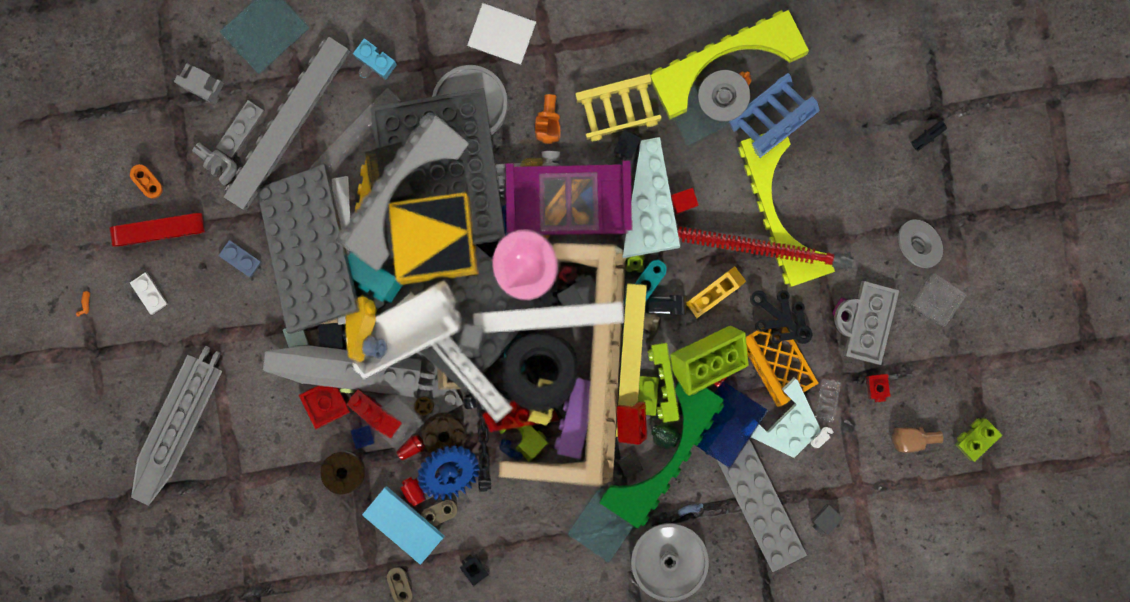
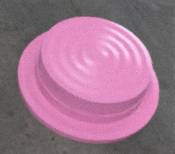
[493,230,557,299]

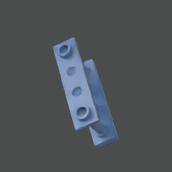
[729,73,820,158]

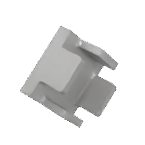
[174,63,224,105]

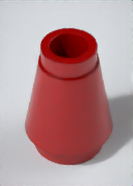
[396,435,425,461]

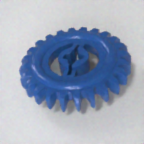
[417,446,480,501]

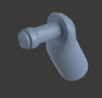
[678,503,703,516]

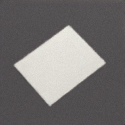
[467,3,536,65]

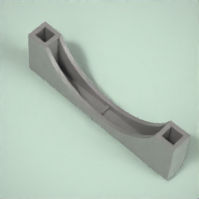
[336,113,469,271]

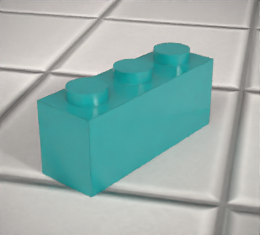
[348,252,403,303]

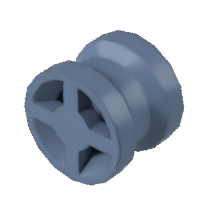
[362,336,387,358]

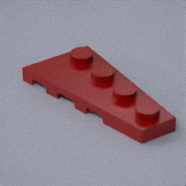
[482,401,559,432]

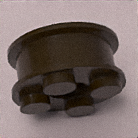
[421,413,466,454]
[320,451,365,494]

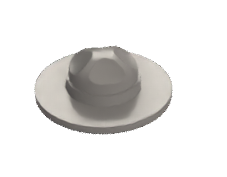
[698,70,750,121]
[898,220,943,268]

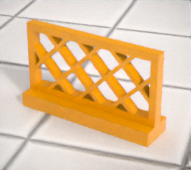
[746,319,819,407]

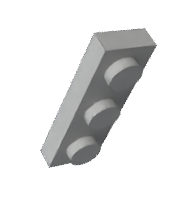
[216,100,265,158]

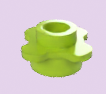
[625,255,645,273]

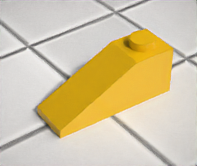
[686,266,746,318]
[345,296,376,362]

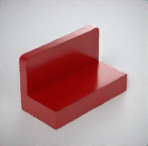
[617,401,647,445]

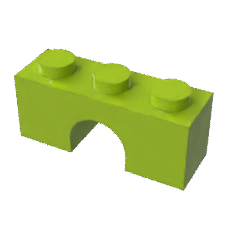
[499,425,548,461]

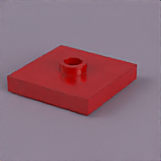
[299,385,350,430]

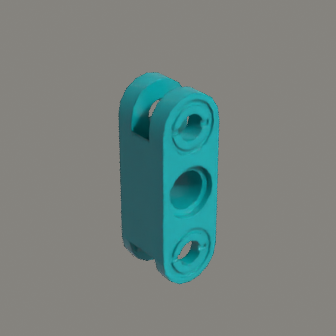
[624,260,667,305]

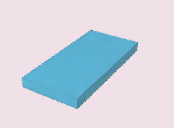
[362,486,445,565]

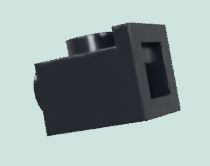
[460,555,490,586]

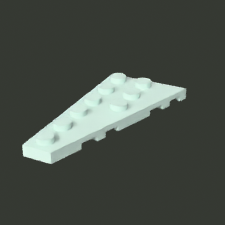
[623,137,680,258]

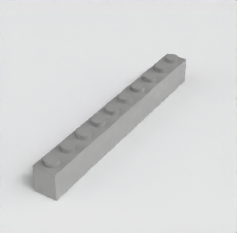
[224,37,350,211]

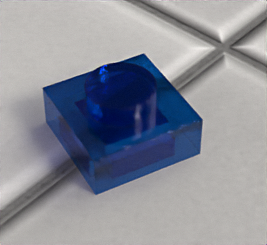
[351,425,375,449]

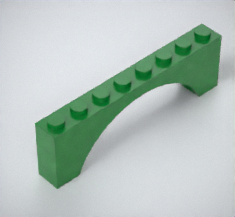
[599,382,724,529]

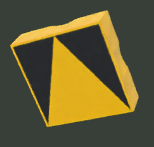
[389,193,478,284]

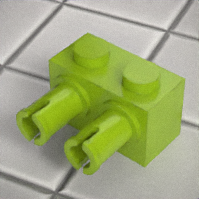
[955,418,1002,462]

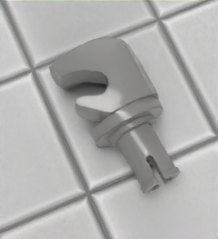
[192,142,237,186]

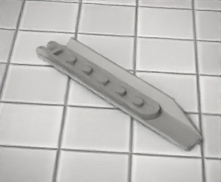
[263,345,435,398]
[131,346,222,506]

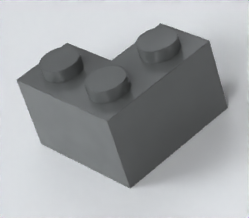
[557,274,597,307]

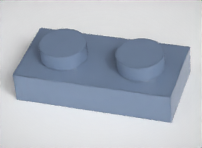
[219,240,262,278]

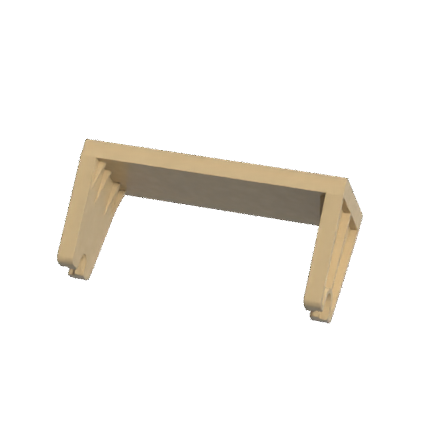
[499,244,626,485]

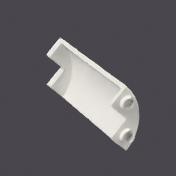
[346,281,460,379]

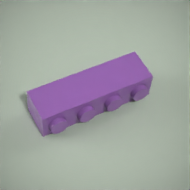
[555,378,591,459]

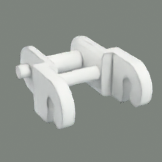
[811,427,833,448]

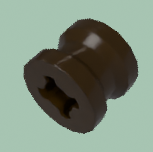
[414,396,434,416]

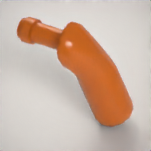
[76,291,90,317]

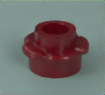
[559,265,578,284]

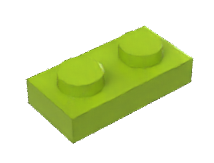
[638,376,659,416]

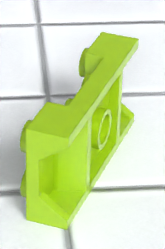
[647,343,679,423]

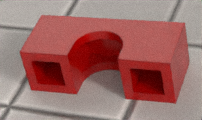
[347,389,402,439]

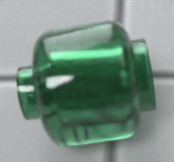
[651,422,681,450]

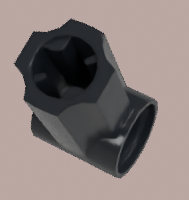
[649,295,687,315]

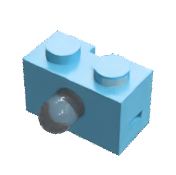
[353,38,397,80]

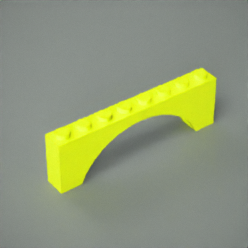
[650,10,809,120]
[738,133,835,287]

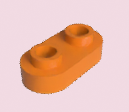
[130,165,163,199]

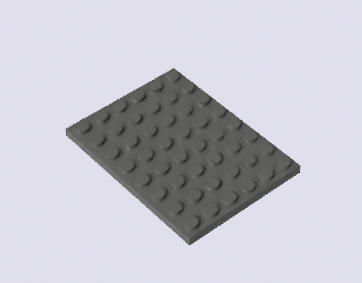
[370,88,506,258]
[355,244,544,393]

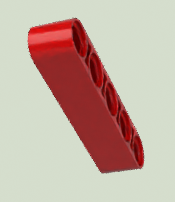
[109,213,205,247]

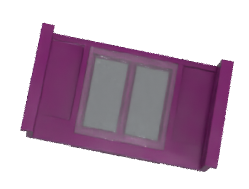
[506,161,632,235]

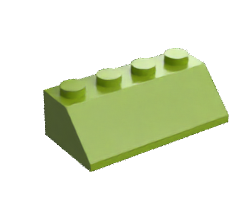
[670,325,749,395]

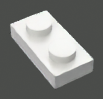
[130,272,168,315]

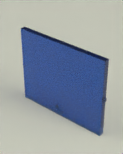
[697,381,769,468]

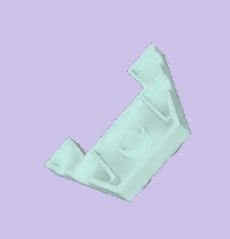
[741,377,821,458]

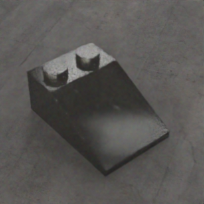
[365,141,416,205]

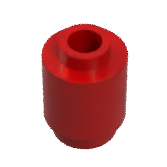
[400,477,426,506]

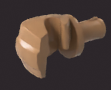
[891,427,943,453]

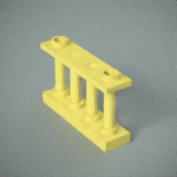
[575,74,661,142]

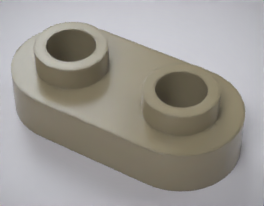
[421,499,458,526]
[387,567,413,602]

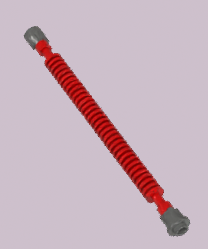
[676,226,854,272]

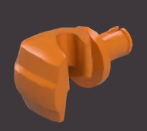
[535,94,560,144]

